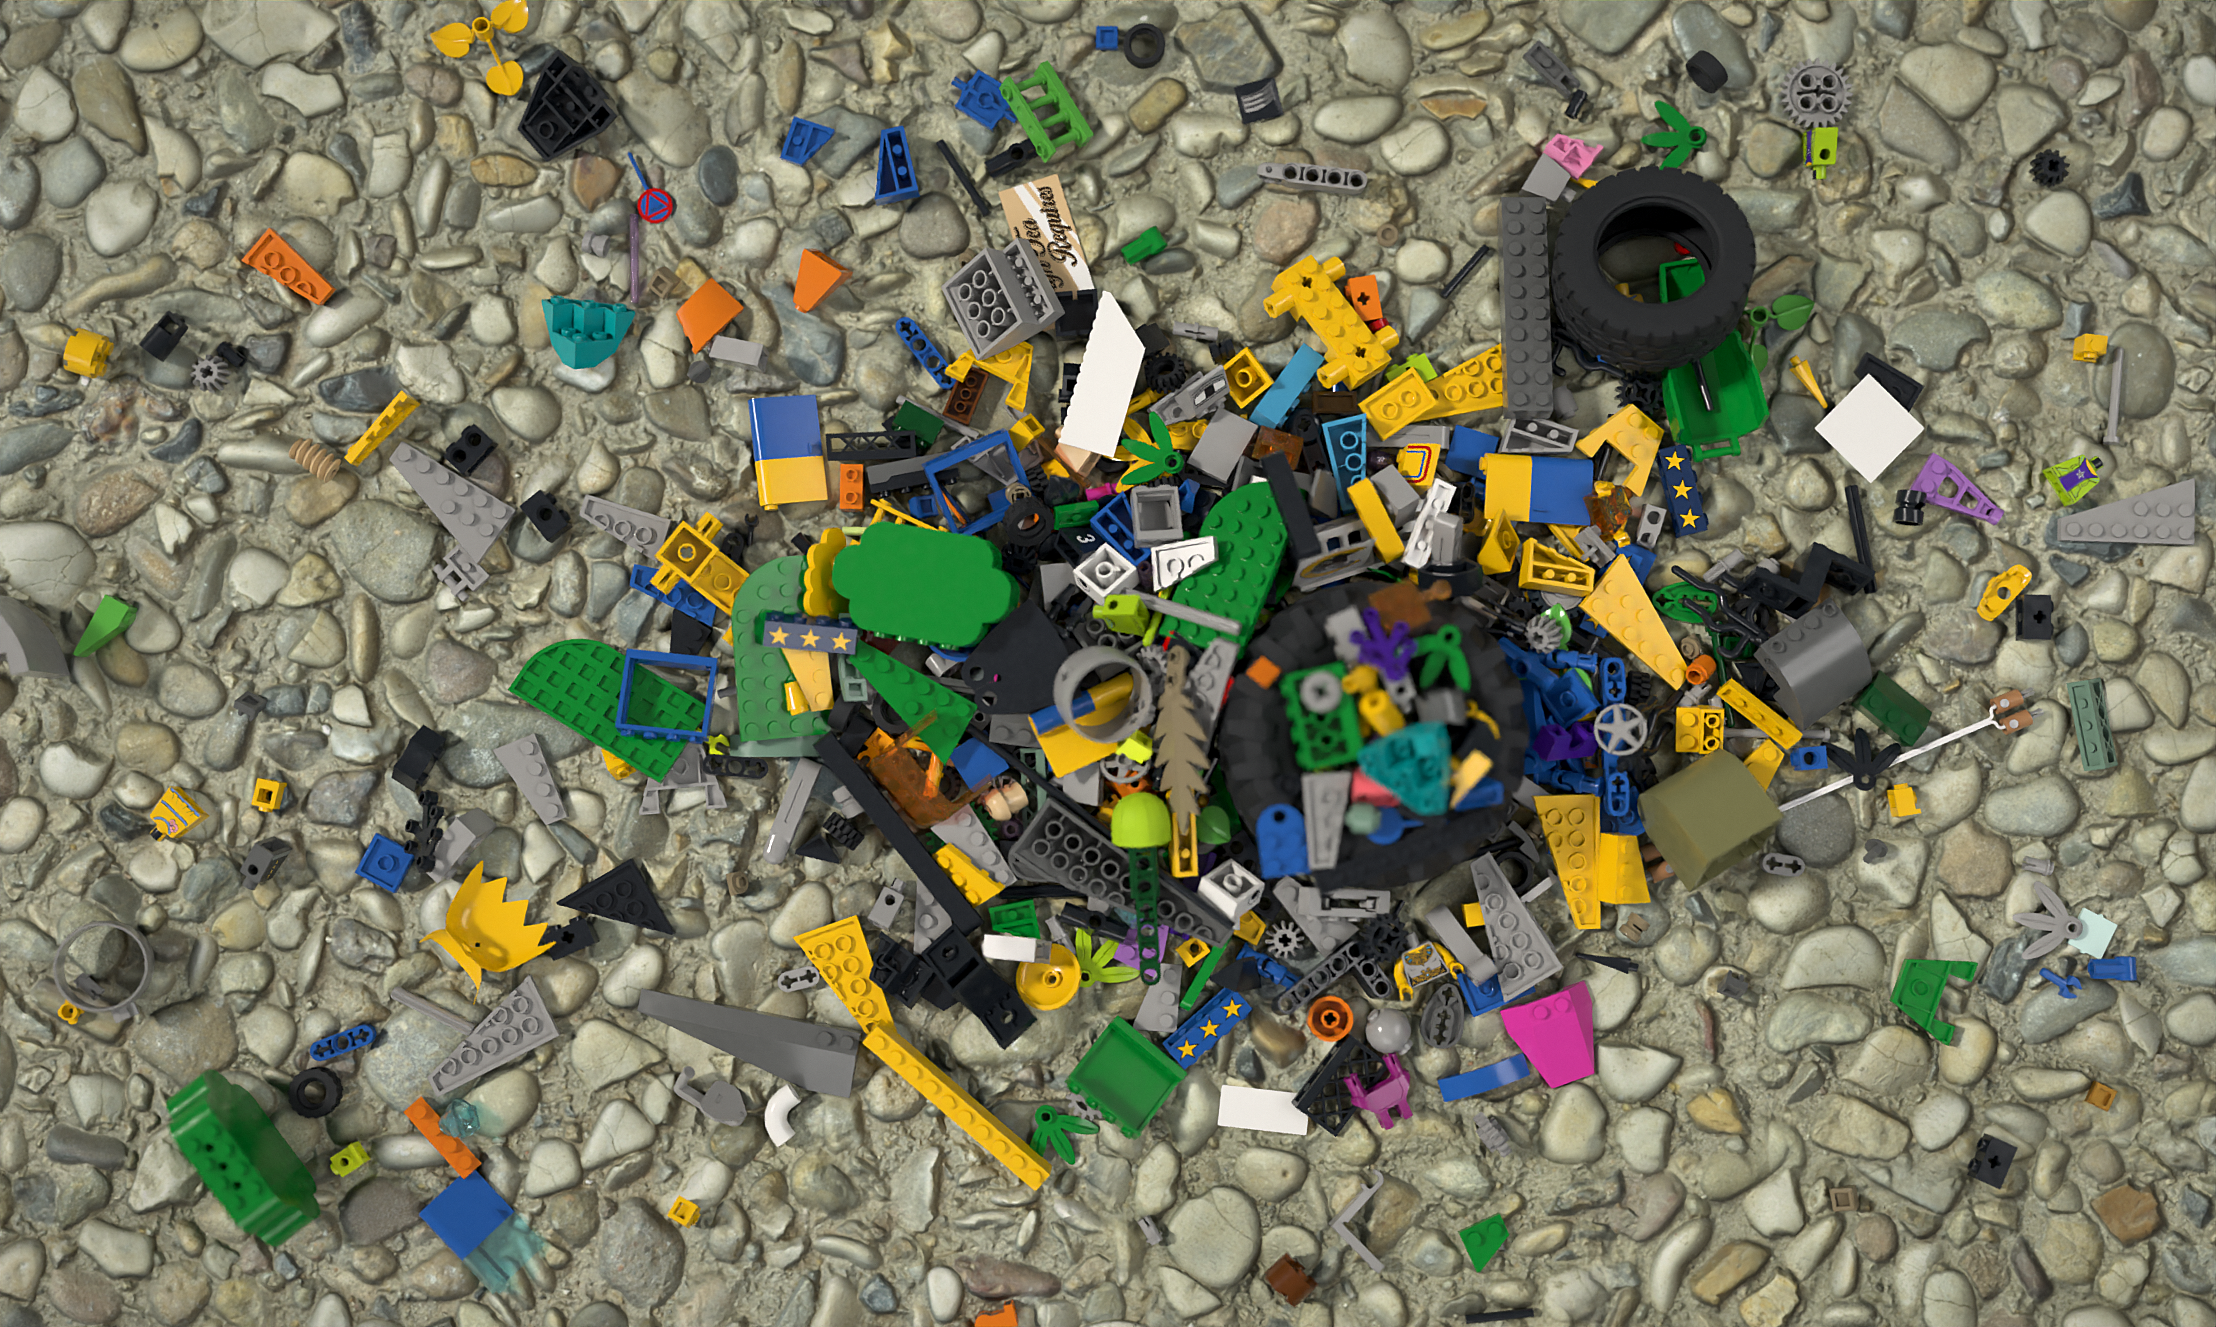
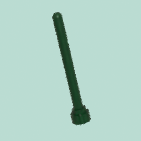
[1704,621,1735,728]

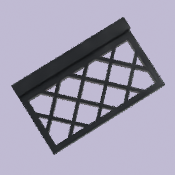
[1291,1033,1388,1137]

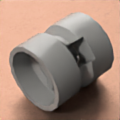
[832,786,865,821]

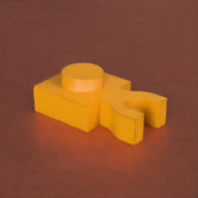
[857,727,897,768]

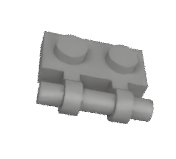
[433,544,491,602]

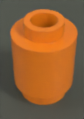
[1686,655,1716,685]

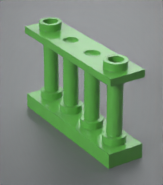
[999,60,1094,163]

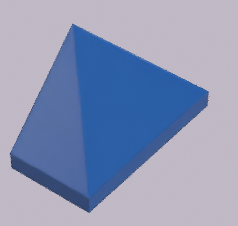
[1455,775,1502,811]

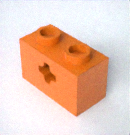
[1344,274,1383,325]
[840,464,866,512]

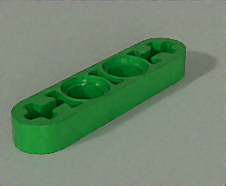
[1179,935,1232,1012]

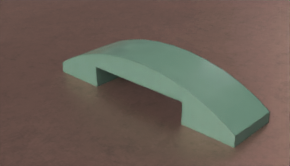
[837,613,868,702]
[730,735,820,757]

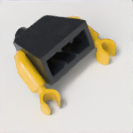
[1449,701,1502,773]

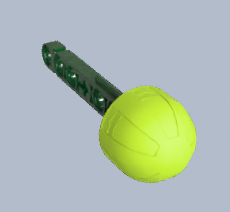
[1111,792,1172,986]

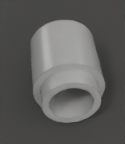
[1553,386,1578,420]

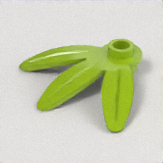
[1076,928,1140,988]

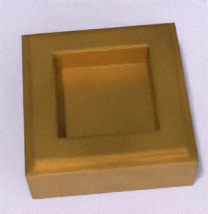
[2084,1081,2117,1112]

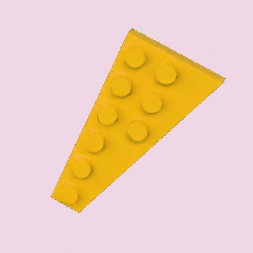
[1409,343,1503,424]
[1579,554,1688,690]
[1531,793,1601,929]
[793,915,898,1035]

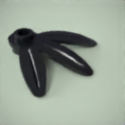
[1820,728,1901,791]

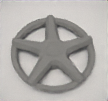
[1594,704,1647,755]
[1100,753,1151,785]

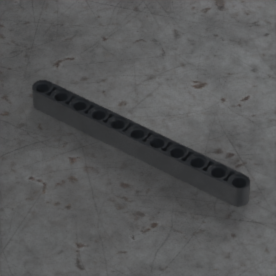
[812,730,985,937]

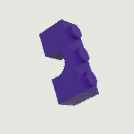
[1532,721,1604,761]

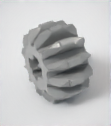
[190,354,232,393]
[1523,615,1564,654]
[1265,920,1304,959]

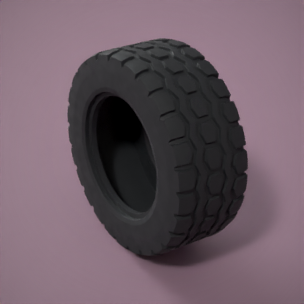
[1551,166,1757,371]

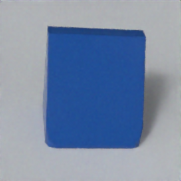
[908,494,939,520]

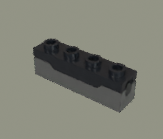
[867,451,961,499]

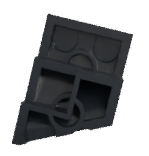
[869,931,936,1010]

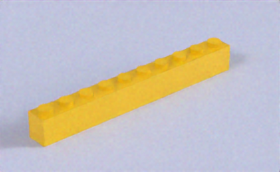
[863,1019,1052,1191]

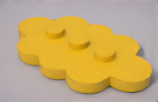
[803,527,850,619]

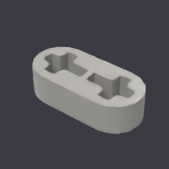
[1759,853,1805,877]
[778,965,821,992]

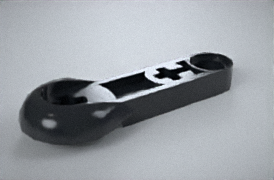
[1285,407,1333,477]

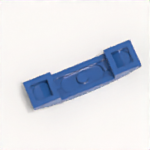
[1437,1052,1530,1102]

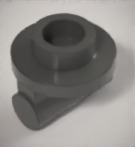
[687,360,711,383]
[1863,839,1888,864]

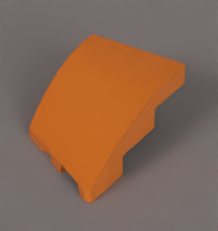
[676,278,744,355]

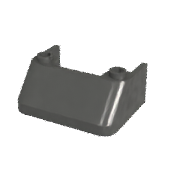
[1232,456,1338,520]

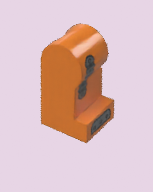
[975,1299,1019,1327]

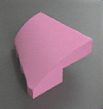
[1543,134,1604,181]

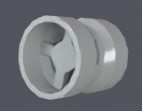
[581,230,611,258]

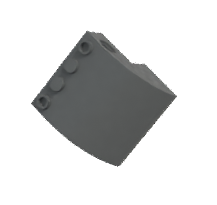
[1753,597,1872,732]

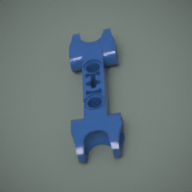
[1598,658,1629,816]

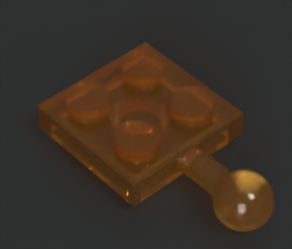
[1367,577,1451,640]

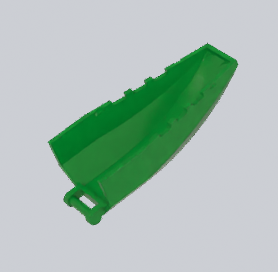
[1659,258,1770,463]

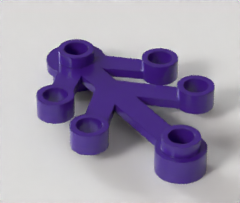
[1349,608,1417,683]

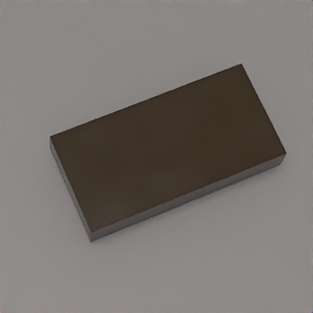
[1311,391,1358,415]

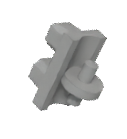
[1573,525,1617,568]

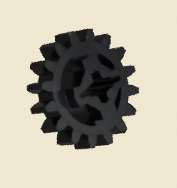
[1614,370,1663,416]
[1360,913,1408,963]

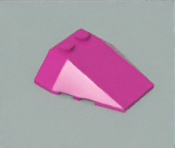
[1499,980,1594,1089]

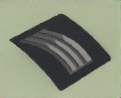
[1234,78,1284,125]

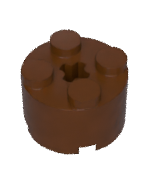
[1264,1252,1318,1308]

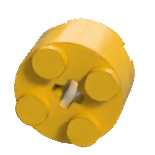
[63,328,114,379]

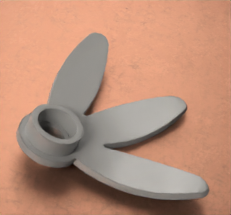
[2013,881,2083,960]

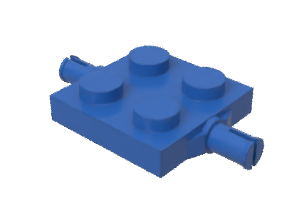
[951,69,1018,132]

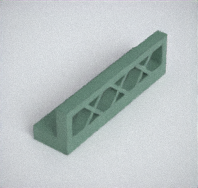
[2067,677,2118,771]
[1020,748,1049,832]

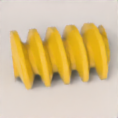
[1361,691,1405,738]

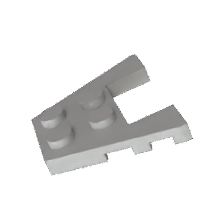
[951,405,1044,486]
[639,743,728,815]

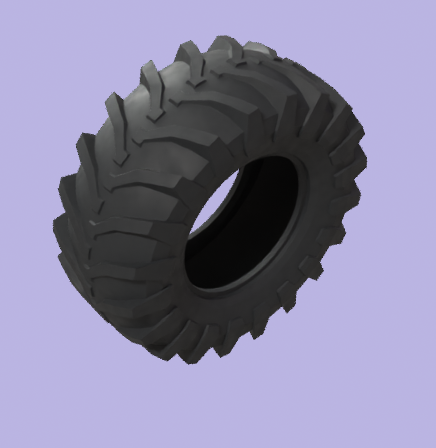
[1217,581,1529,890]

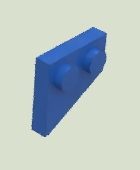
[780,116,835,167]

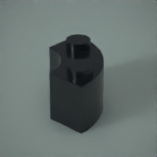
[1417,557,1483,598]
[392,725,446,792]

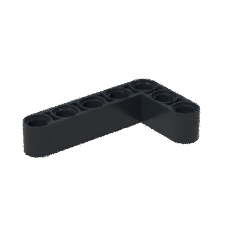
[1260,450,1322,571]
[1271,941,1392,1016]

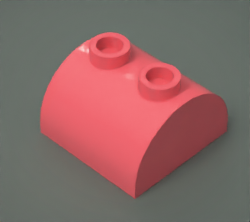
[1350,766,1401,806]

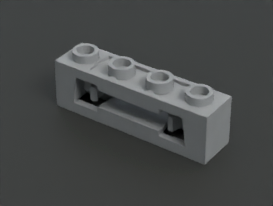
[1298,887,1390,922]

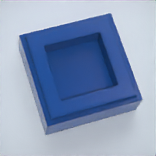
[1096,26,1118,50]

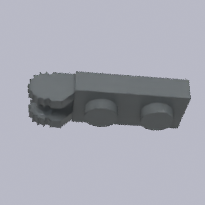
[1522,40,1581,99]

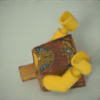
[1583,480,1633,548]

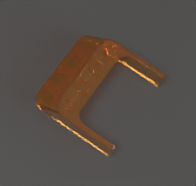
[869,709,993,829]

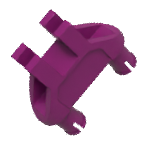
[1344,1052,1413,1130]

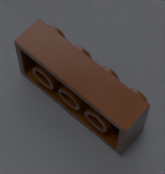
[942,367,990,427]

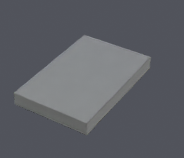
[1187,407,1258,484]

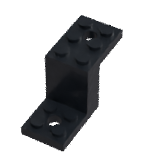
[1736,542,1876,620]
[920,923,1038,1051]

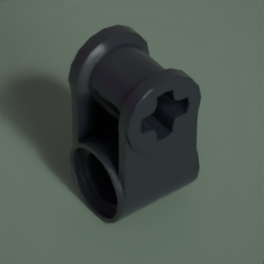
[1446,481,1476,524]

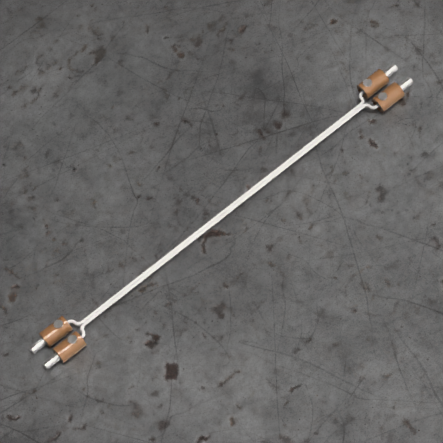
[1639,687,2044,884]

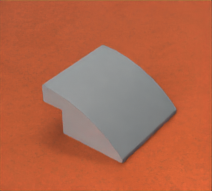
[941,238,1065,361]
[0,595,70,679]

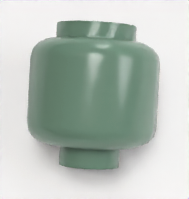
[1346,803,1381,834]

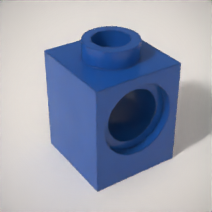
[1790,746,1828,771]

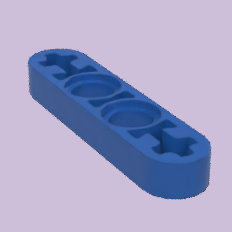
[896,317,956,390]

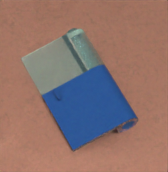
[419,1170,545,1294]

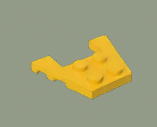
[945,341,1034,413]
[1574,404,1664,497]

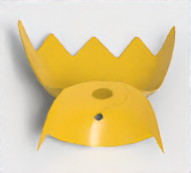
[418,860,556,1005]

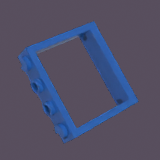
[921,428,1034,536]
[615,648,720,744]

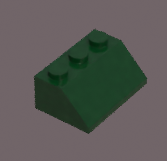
[1851,670,1932,747]

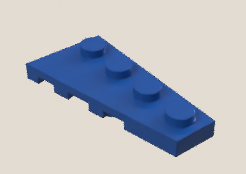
[629,564,718,627]

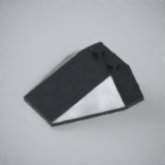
[517,49,619,162]

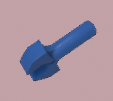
[2039,967,2082,999]

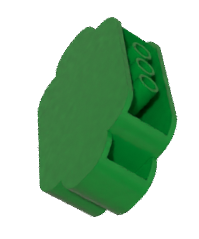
[832,521,1020,650]
[166,1069,321,1248]

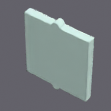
[2066,908,2117,959]

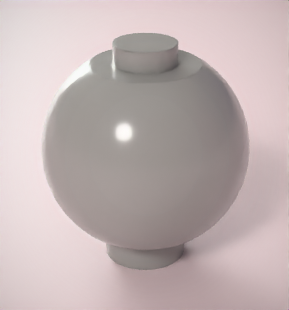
[1365,1008,1413,1055]

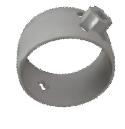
[1054,645,1156,743]
[53,921,155,1023]

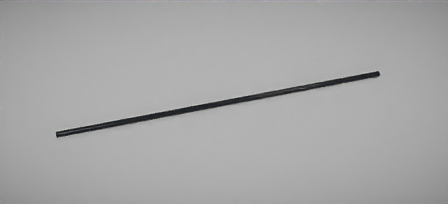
[861,640,1235,930]

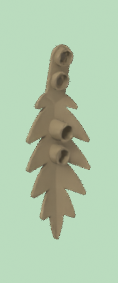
[1153,646,1211,835]

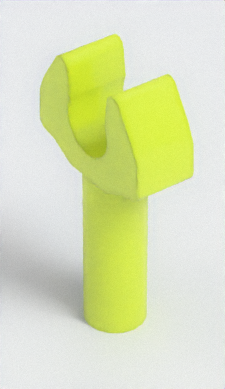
[697,728,730,755]

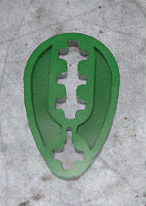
[1650,581,1717,624]

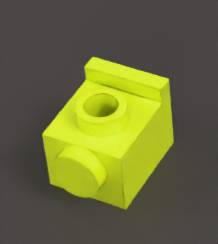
[1116,730,1153,764]
[330,1140,371,1177]

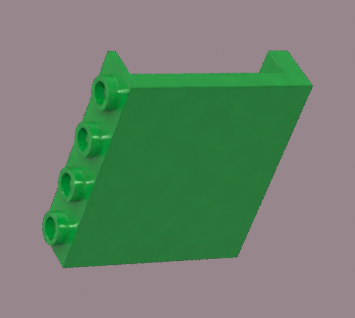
[1064,1015,1188,1140]

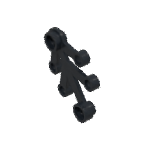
[404,790,444,874]

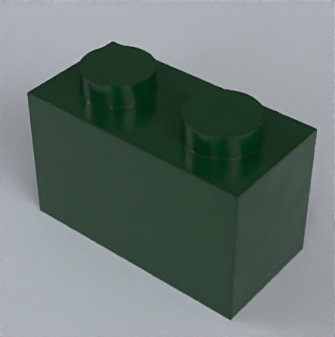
[891,400,945,450]

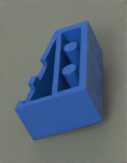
[874,125,920,206]
[1090,491,1152,574]

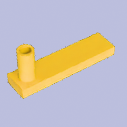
[1716,678,1803,750]

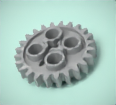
[1778,58,1853,130]

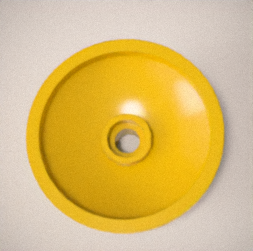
[1016,943,1081,1011]

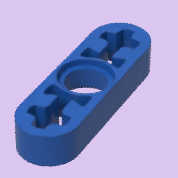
[310,1024,376,1061]

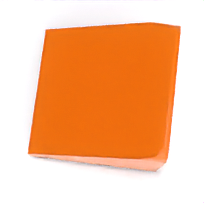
[1247,657,1281,689]

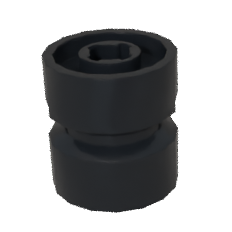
[1893,490,1927,526]

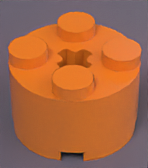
[1305,994,1353,1042]

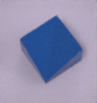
[1178,479,1200,514]

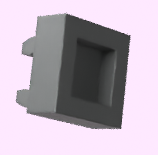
[233,691,267,721]
[1717,970,1748,1000]

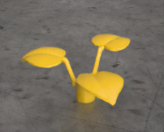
[430,0,529,96]

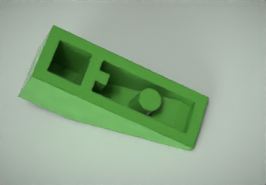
[73,594,138,657]

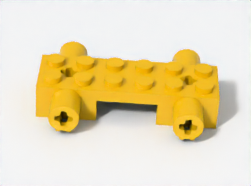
[1263,255,1399,391]
[649,511,750,647]

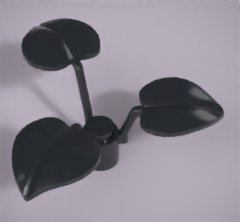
[1038,475,1117,561]

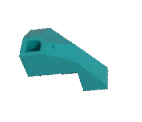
[542,295,635,370]
[1358,721,1451,813]

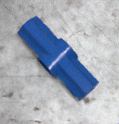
[1498,636,1559,693]

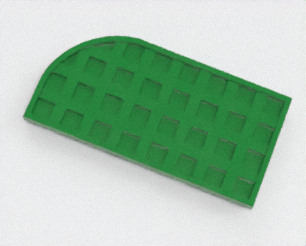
[1159,481,1308,660]
[731,555,831,742]
[508,639,705,784]

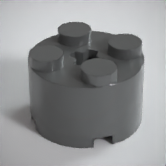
[1414,686,1467,724]

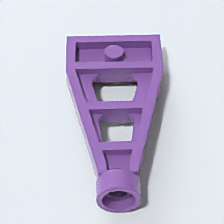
[1909,452,2004,526]
[1113,918,1169,977]

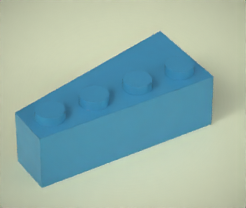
[1248,343,1325,439]
[1322,413,1367,515]

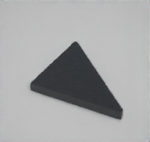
[556,858,675,935]

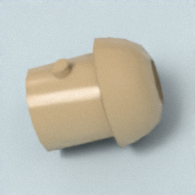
[985,782,1028,821]

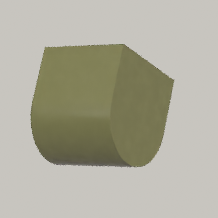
[1637,749,1784,893]

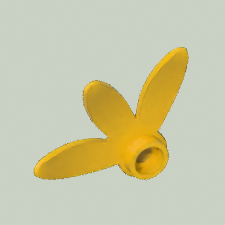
[1103,416,1160,493]

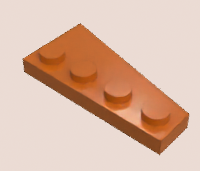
[241,228,336,306]

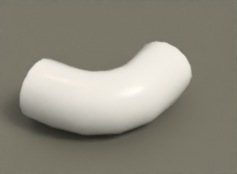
[765,1083,801,1147]

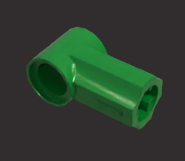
[1121,226,1168,267]

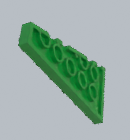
[849,640,978,765]

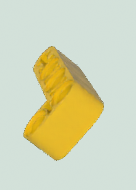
[1346,478,1405,564]

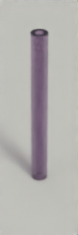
[630,214,640,303]

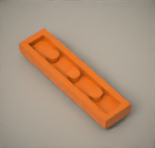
[403,1097,482,1179]

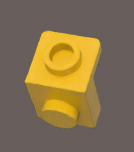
[601,749,636,780]

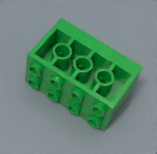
[1280,663,1363,770]

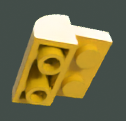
[1674,705,1724,754]

